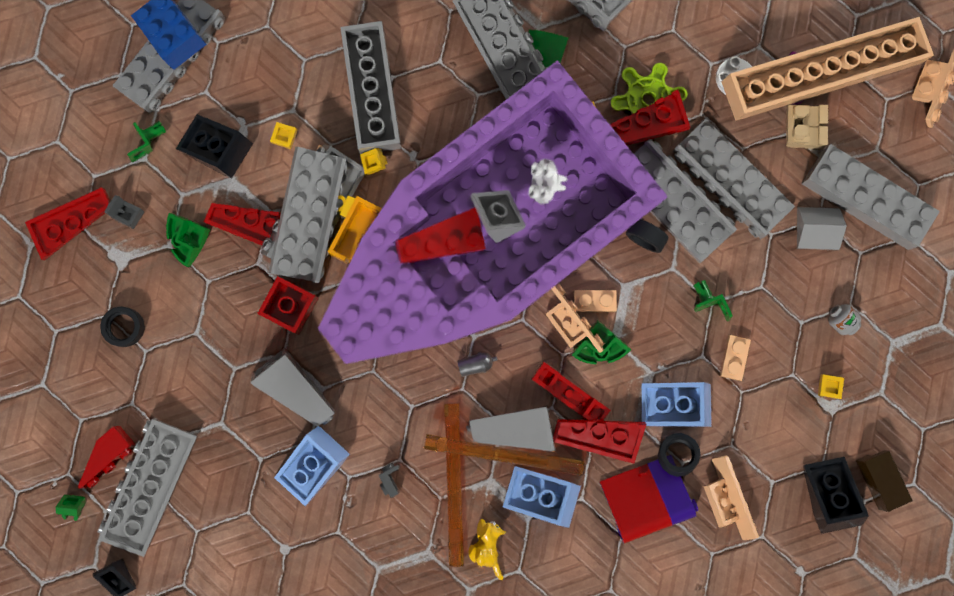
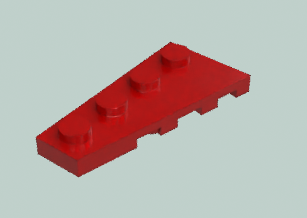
[610,89,690,145]
[25,187,110,261]
[204,203,281,246]
[552,419,646,464]

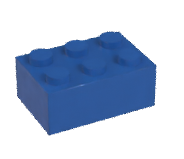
[131,0,207,70]

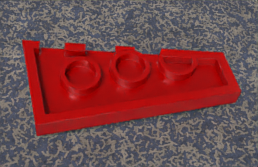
[395,207,486,264]

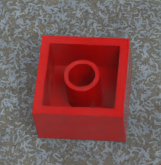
[257,276,319,335]

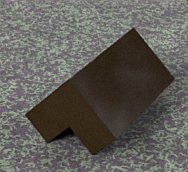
[856,450,913,512]

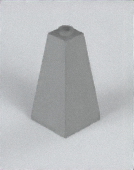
[251,348,334,427]
[466,407,555,451]

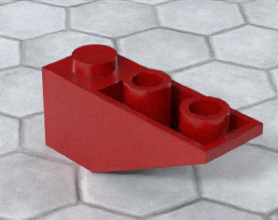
[78,426,136,489]

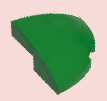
[528,29,569,68]
[166,213,211,267]
[571,320,631,365]

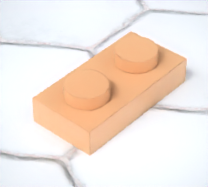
[574,290,617,312]
[720,335,751,381]

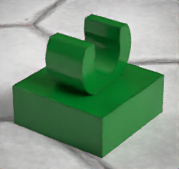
[55,494,86,521]

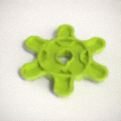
[610,63,688,114]

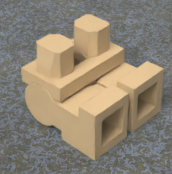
[786,105,828,150]

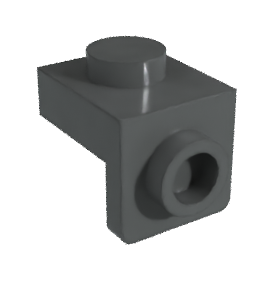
[105,195,144,229]
[379,462,401,498]

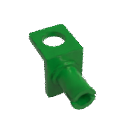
[127,121,166,163]
[693,280,733,322]

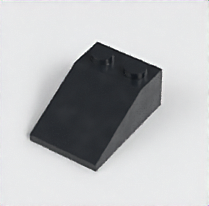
[176,114,253,179]
[803,457,869,534]

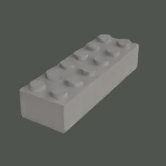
[340,21,402,154]
[802,144,940,250]

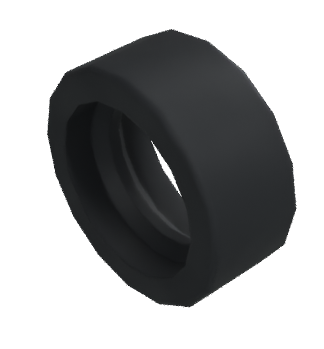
[626,219,669,253]
[100,306,145,347]
[658,433,701,476]

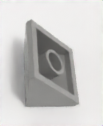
[471,190,526,243]
[797,207,847,250]

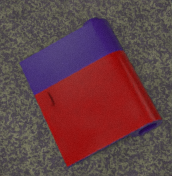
[600,455,699,544]

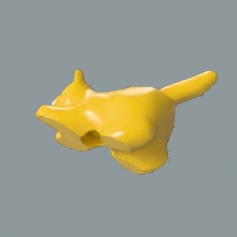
[468,519,506,580]

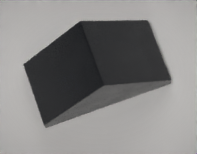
[93,558,136,596]

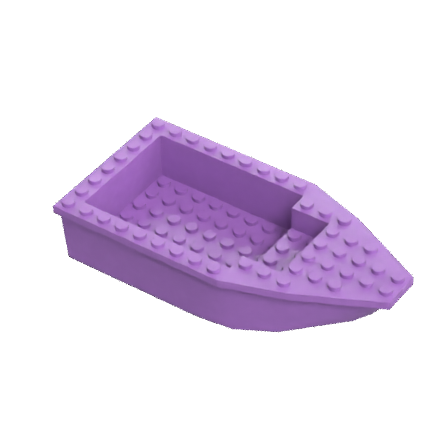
[318,61,668,364]

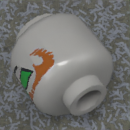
[828,304,861,335]

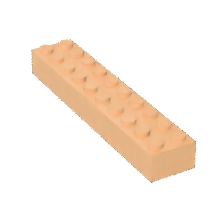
[722,17,934,121]

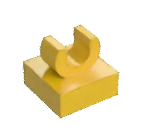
[270,122,298,149]
[360,148,388,175]
[337,195,355,217]
[818,374,844,399]

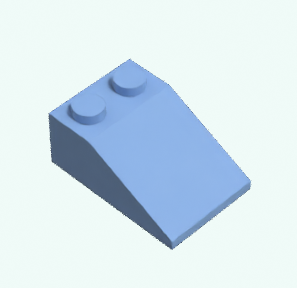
[642,382,711,427]
[274,426,350,506]
[503,466,581,528]

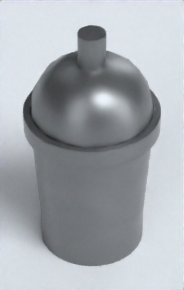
[457,352,497,377]

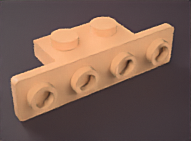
[912,50,954,128]
[546,283,604,353]
[704,455,759,540]

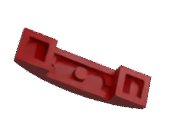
[531,362,611,421]

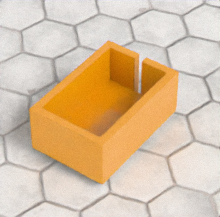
[328,196,382,264]

